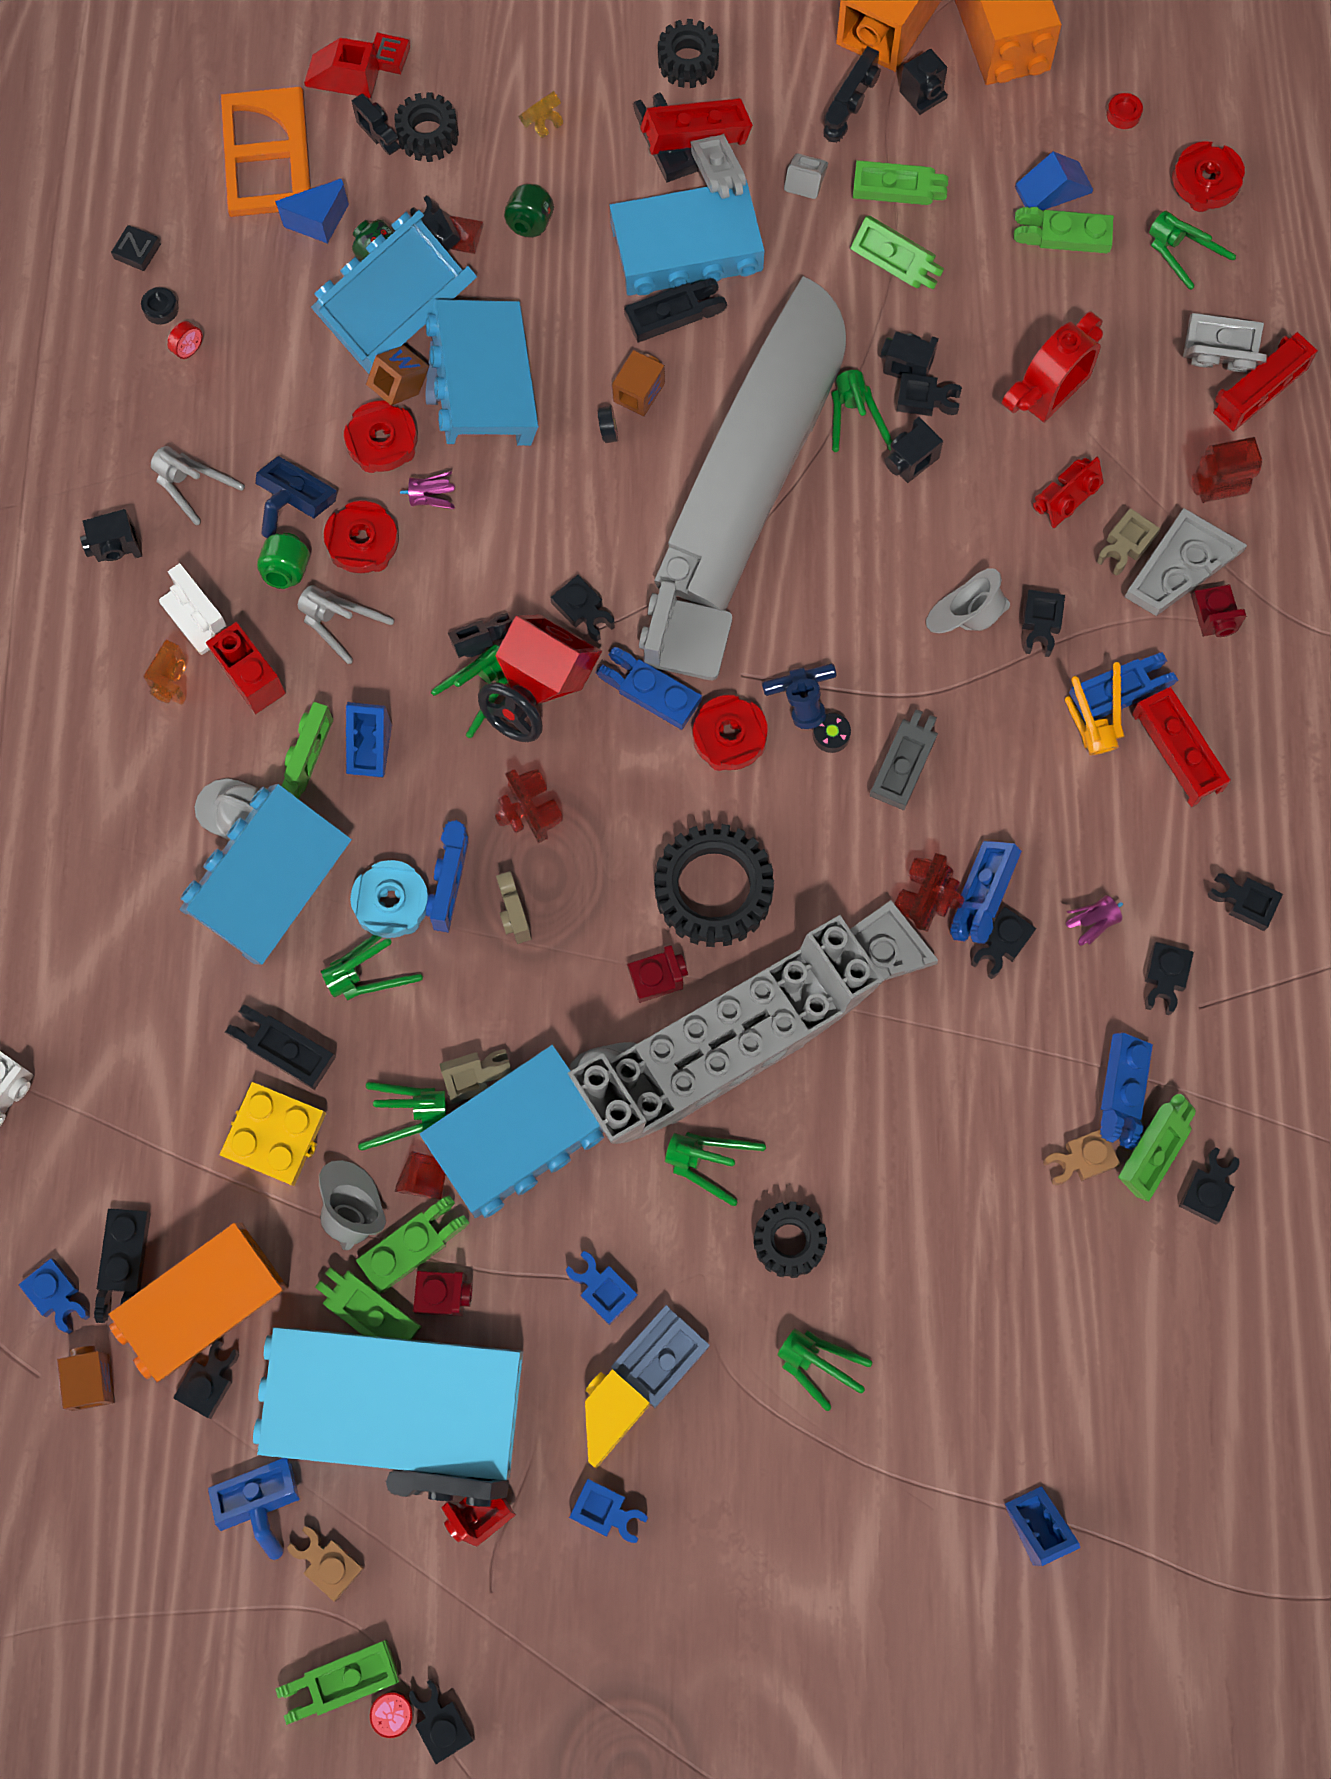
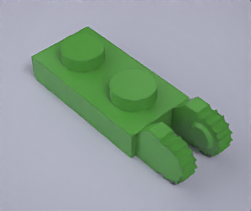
[1014,207,1114,253]
[356,1195,470,1294]
[275,1640,401,1725]

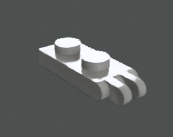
[691,134,746,199]

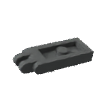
[870,709,938,810]

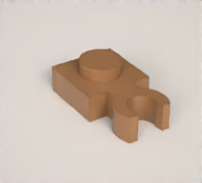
[1043,1130,1121,1185]
[287,1526,365,1602]

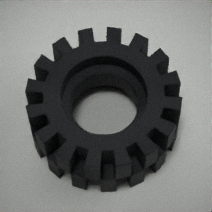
[658,19,719,88]
[394,92,459,162]
[753,1201,827,1278]

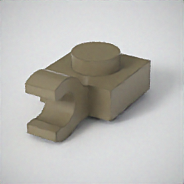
[439,1049,512,1104]

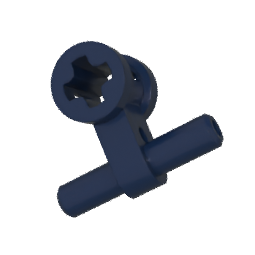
[762,663,837,729]

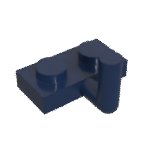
[255,456,337,538]

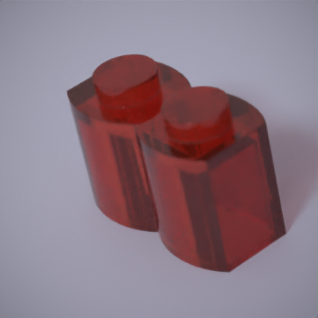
[1192,437,1262,503]

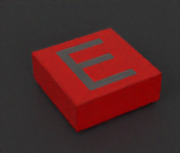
[373,32,410,75]

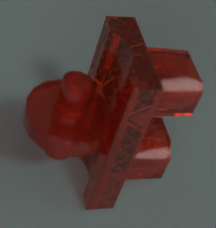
[495,769,563,843]
[895,853,964,932]

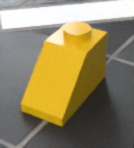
[585,1369,650,1469]

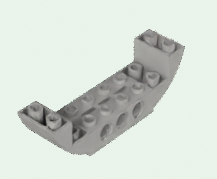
[568,915,884,1144]

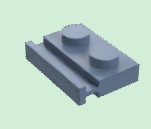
[611,1305,710,1408]

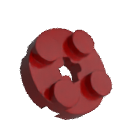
[1172,141,1245,212]
[344,401,417,473]
[324,501,398,573]
[693,695,768,771]

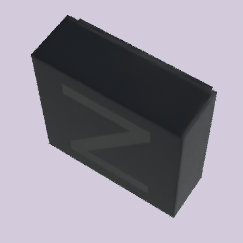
[111,225,161,271]

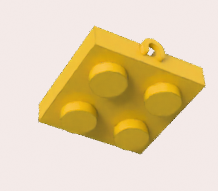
[220,1082,326,1186]

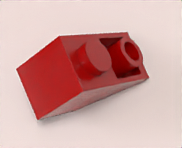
[304,37,379,98]
[205,622,286,715]

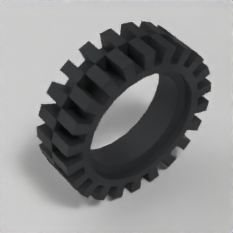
[654,823,774,947]

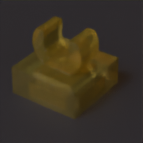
[518,91,563,138]

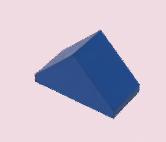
[1015,151,1093,211]
[275,179,349,244]
[346,702,392,778]
[1005,1486,1080,1566]

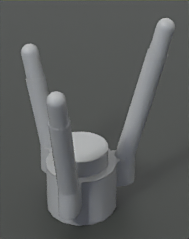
[151,446,245,525]
[297,585,394,664]

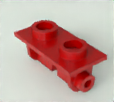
[1033,457,1104,528]

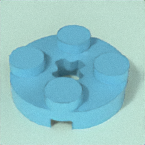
[350,860,429,938]

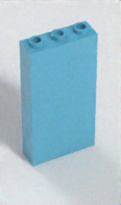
[253,1326,523,1480]

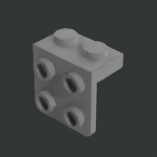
[1183,313,1267,373]
[639,581,732,681]

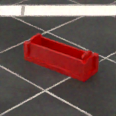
[640,98,753,155]
[1213,332,1318,432]
[1132,686,1231,807]

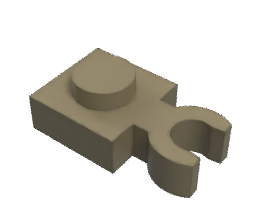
[1097,508,1160,576]
[496,871,532,944]

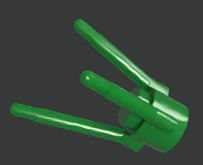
[1149,210,1236,290]
[831,370,893,452]
[431,645,508,738]
[321,935,423,1001]
[358,1082,446,1151]
[665,1132,766,1206]
[777,1328,872,1411]

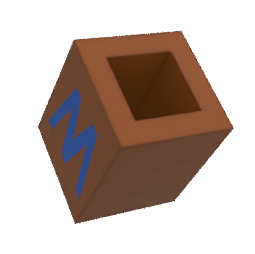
[366,345,429,406]
[612,350,665,417]
[57,1346,115,1411]

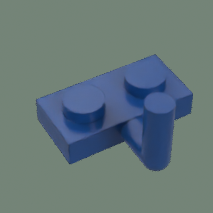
[208,1458,300,1560]

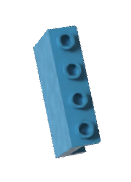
[610,179,765,296]
[311,210,477,374]
[426,300,538,446]
[179,784,352,965]
[419,1045,604,1218]

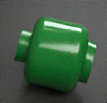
[257,533,310,589]

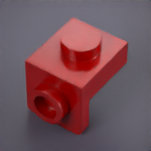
[441,1497,516,1547]

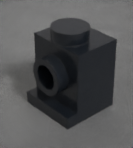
[900,49,948,115]
[880,331,939,379]
[884,416,943,483]
[80,509,142,562]

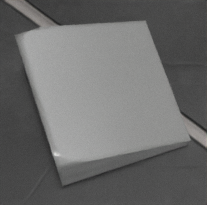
[784,153,828,199]

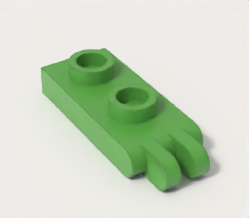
[853,160,949,205]
[850,216,944,289]
[282,702,333,799]
[1118,1094,1196,1202]
[315,1267,422,1340]

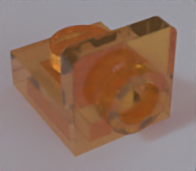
[143,639,186,705]

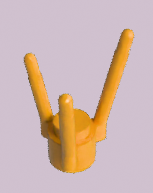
[1065,662,1125,756]

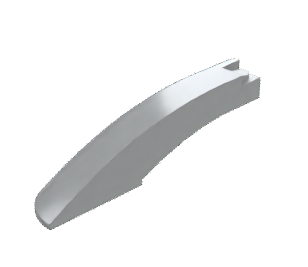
[654,276,846,611]

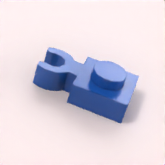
[566,1251,638,1326]
[19,1258,90,1334]
[569,1479,648,1543]

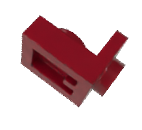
[1191,584,1247,638]
[627,945,688,1003]
[413,1271,473,1317]

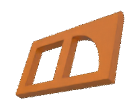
[221,87,310,217]

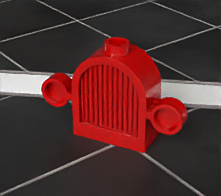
[1002,311,1103,423]

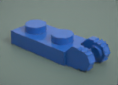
[596,647,702,730]
[1069,652,1179,723]
[426,820,469,933]
[950,841,1022,944]
[1100,1033,1153,1150]

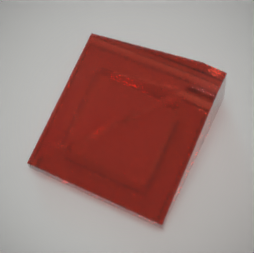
[449,216,484,254]
[395,1151,446,1200]

